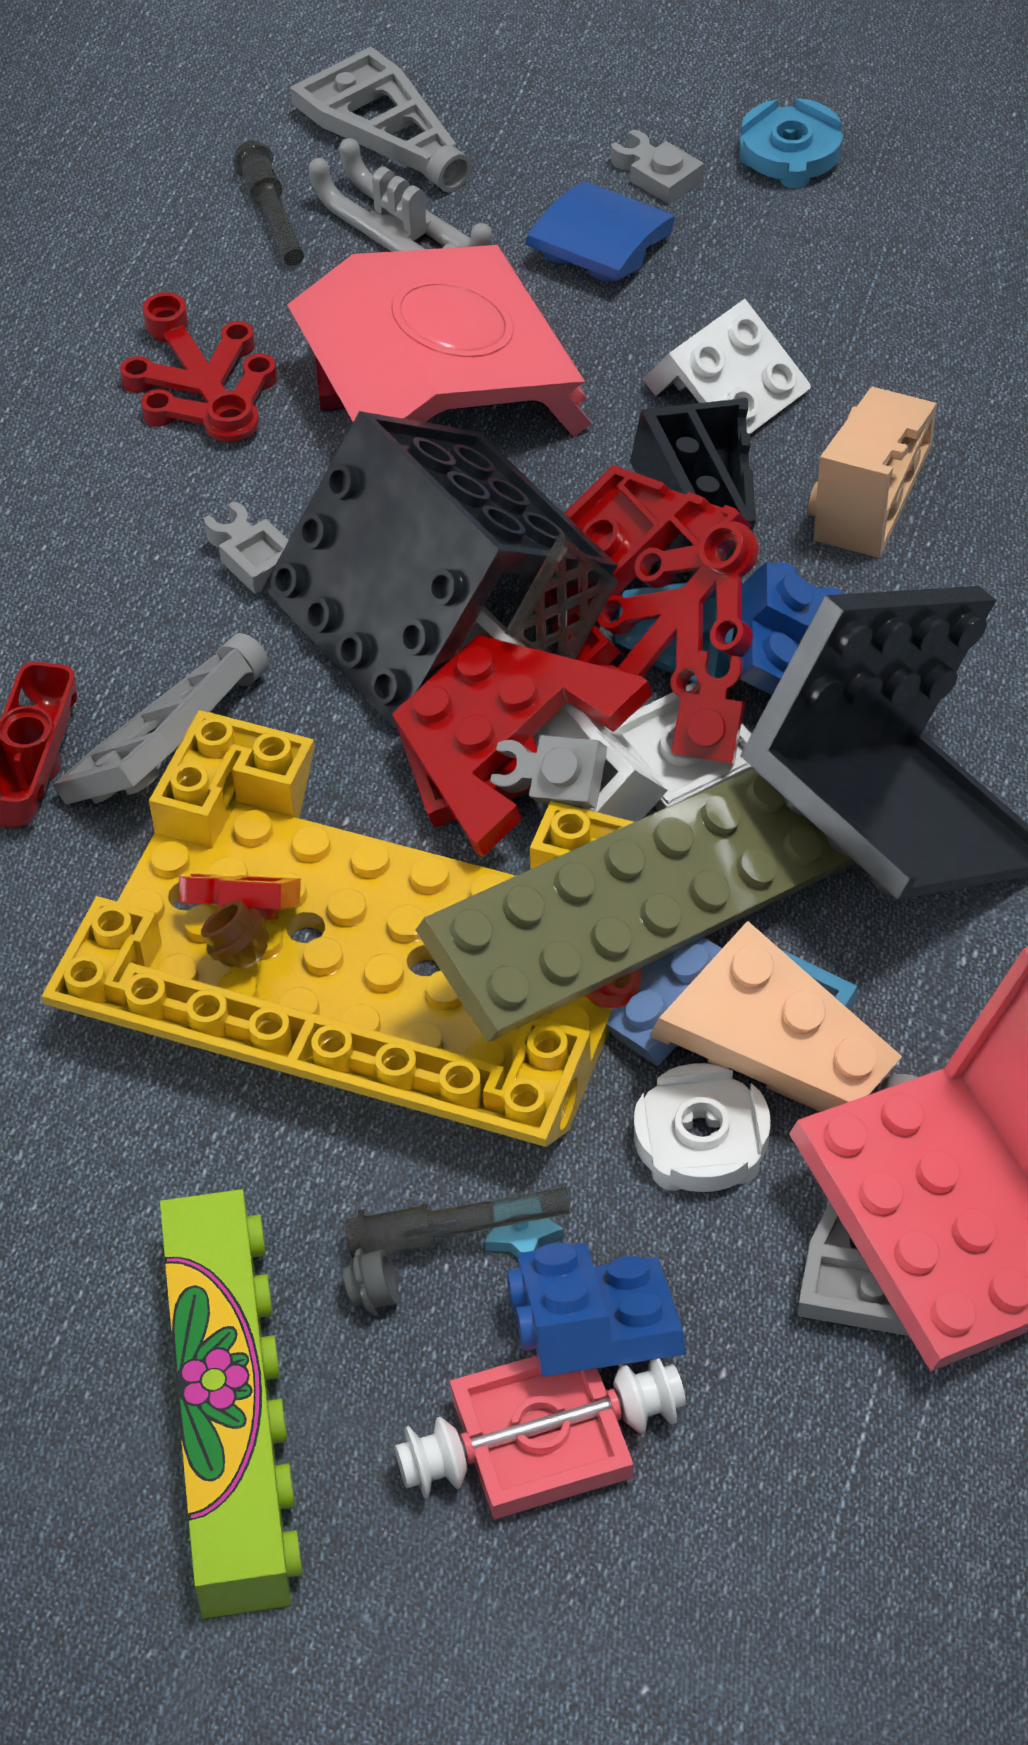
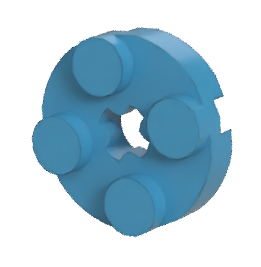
[739,98,843,188]

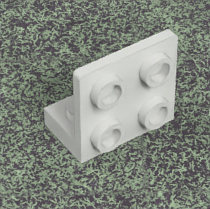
[643,299,811,434]

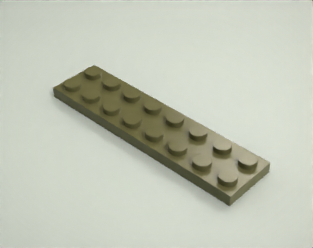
[415,768,856,1043]

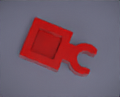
[671,650,745,764]
[179,873,301,920]

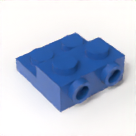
[738,561,844,695]
[506,1242,685,1377]

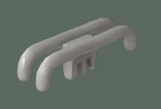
[308,138,492,252]

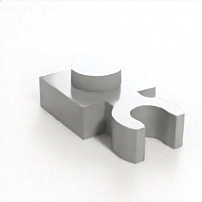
[611,130,704,205]
[204,501,289,594]
[490,735,608,808]

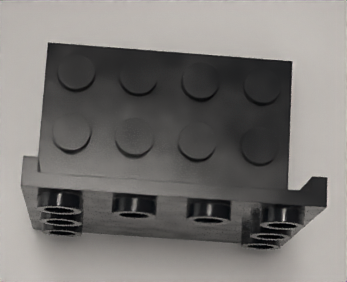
[263,411,618,730]
[740,586,1028,900]

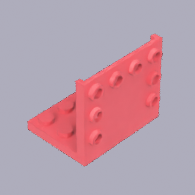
[789,947,1028,1371]

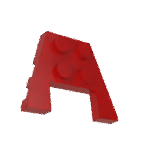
[539,465,751,666]
[392,635,652,858]

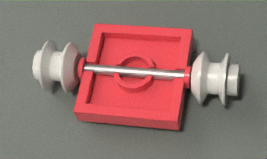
[395,1355,686,1520]

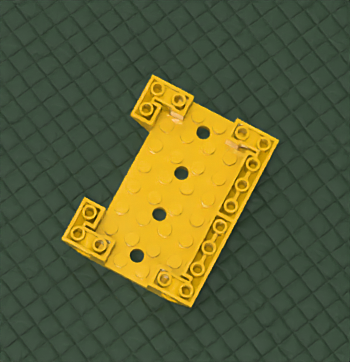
[41,710,634,1147]

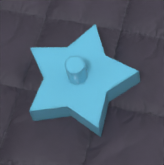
[484,1192,564,1258]

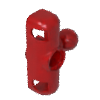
[0,662,78,828]

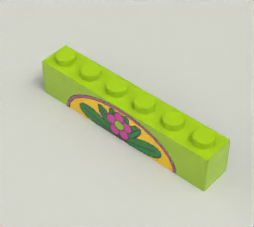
[160,1189,303,1619]

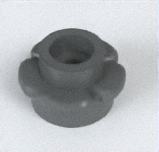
[343,1248,399,1316]

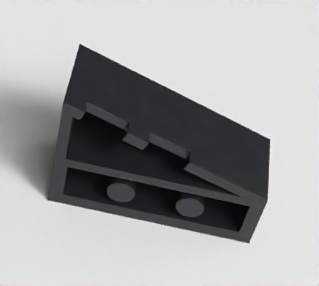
[630,398,756,579]

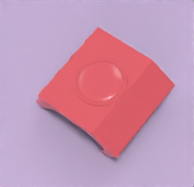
[287,245,592,437]

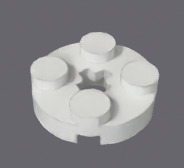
[634,1063,771,1192]

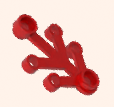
[120,292,277,442]
[596,521,759,698]

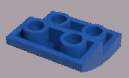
[525,181,675,282]

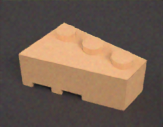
[808,386,937,558]
[649,921,902,1112]

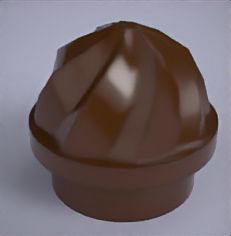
[201,900,269,968]

